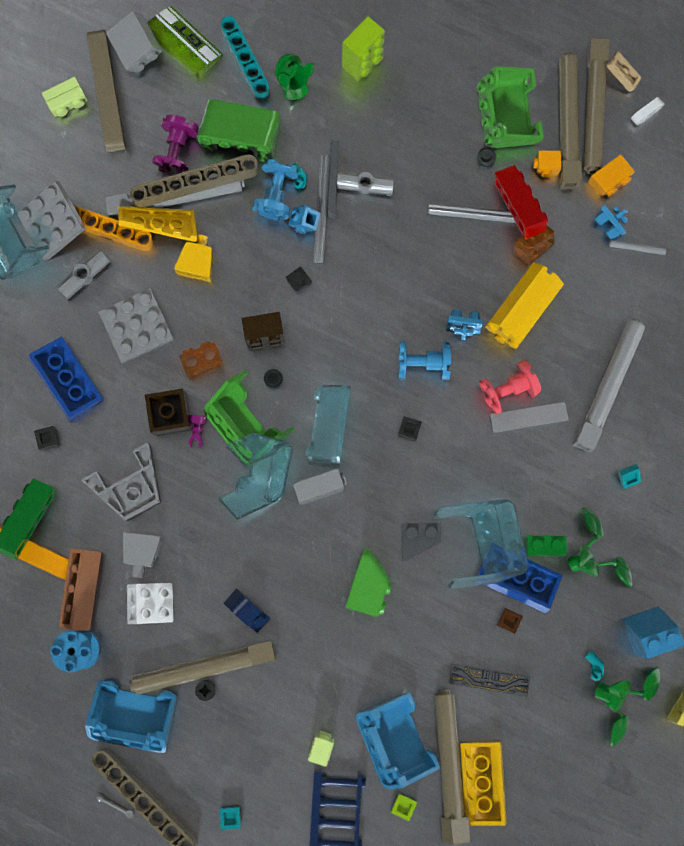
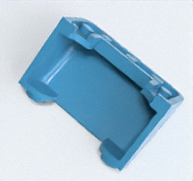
[85,679,177,753]
[356,692,440,789]

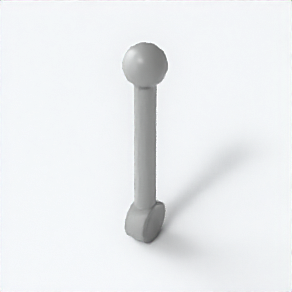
[96,793,134,818]

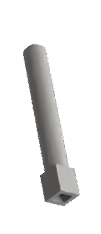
[105,177,245,220]
[573,319,645,452]

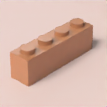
[59,548,101,631]

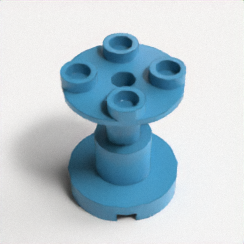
[252,159,299,220]
[399,341,451,380]
[50,630,100,673]

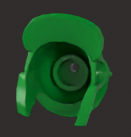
[274,54,314,100]

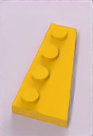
[118,206,197,242]

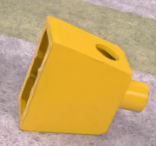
[174,234,214,282]

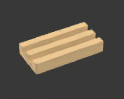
[606,51,641,92]

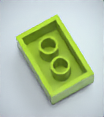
[342,16,385,81]

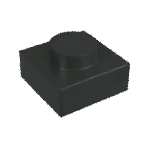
[286,266,312,293]
[398,416,422,441]
[34,426,59,450]

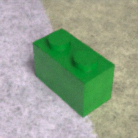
[524,536,567,556]

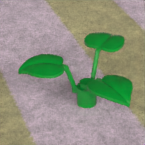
[568,507,633,588]
[595,667,660,747]

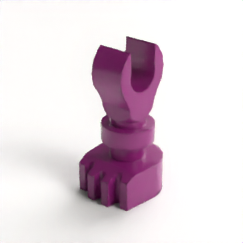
[189,415,207,448]

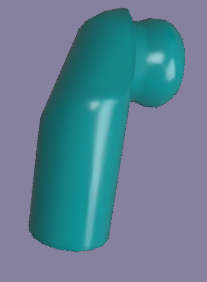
[292,162,307,189]
[585,650,604,681]

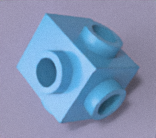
[289,205,321,234]

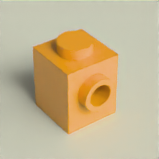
[533,151,561,177]

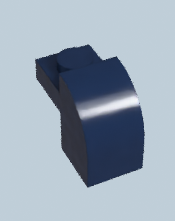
[224,588,270,633]

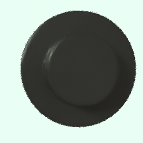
[478,147,497,166]
[264,369,283,388]

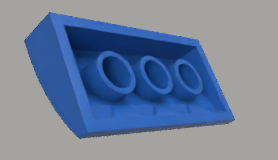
[28,336,103,422]
[475,543,563,613]

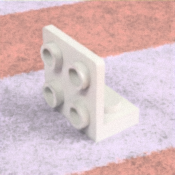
[127,583,173,624]

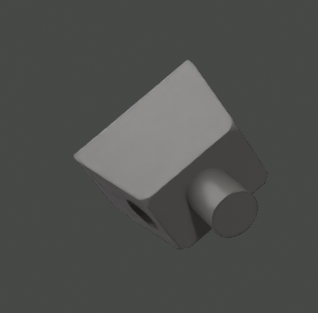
[123,532,163,578]

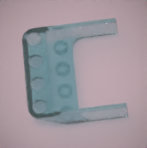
[433,499,528,589]

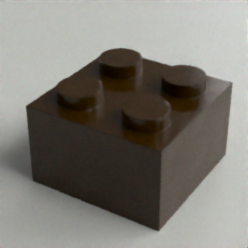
[242,312,285,350]
[145,388,191,436]

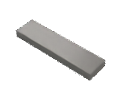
[489,402,569,434]

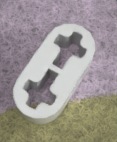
[631,97,664,126]

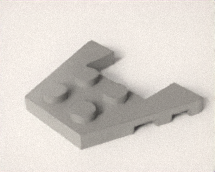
[81,442,160,521]

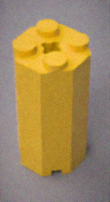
[485,262,564,349]

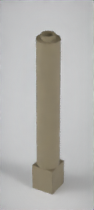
[583,38,610,174]
[559,53,582,189]
[130,640,276,695]
[434,690,470,845]

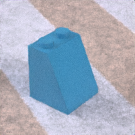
[622,606,684,659]

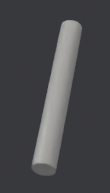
[609,239,667,255]

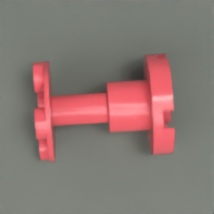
[479,360,541,414]

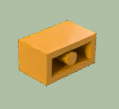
[588,154,635,199]

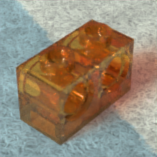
[513,225,555,267]
[179,341,224,380]

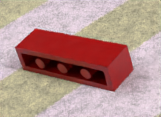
[494,165,548,239]

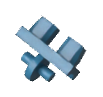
[595,205,628,239]
[446,309,483,340]

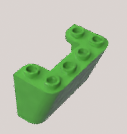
[477,66,544,149]
[197,99,281,162]

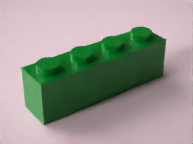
[0,478,55,561]

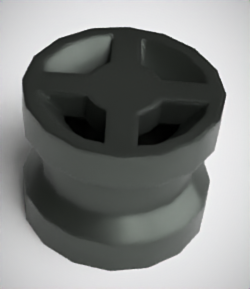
[195,680,216,701]

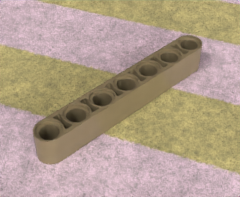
[87,29,126,153]
[130,155,259,207]
[91,748,197,846]

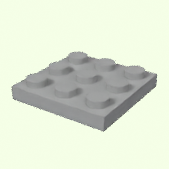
[17,181,87,260]
[99,288,174,364]

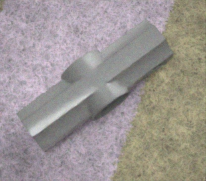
[337,171,394,195]
[56,249,110,299]

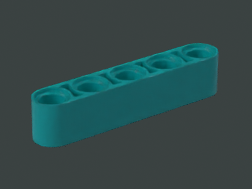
[220,16,270,102]

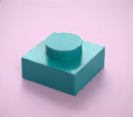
[618,464,642,489]
[219,806,241,830]

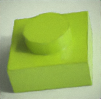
[391,793,417,821]

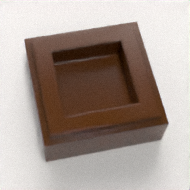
[497,608,523,634]

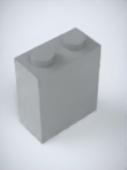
[106,10,162,73]
[293,468,346,505]

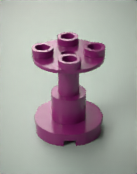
[152,115,199,174]

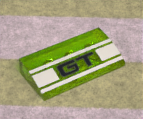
[147,6,223,80]

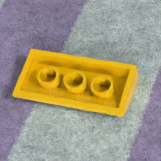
[460,741,507,826]

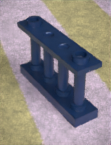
[309,769,366,846]

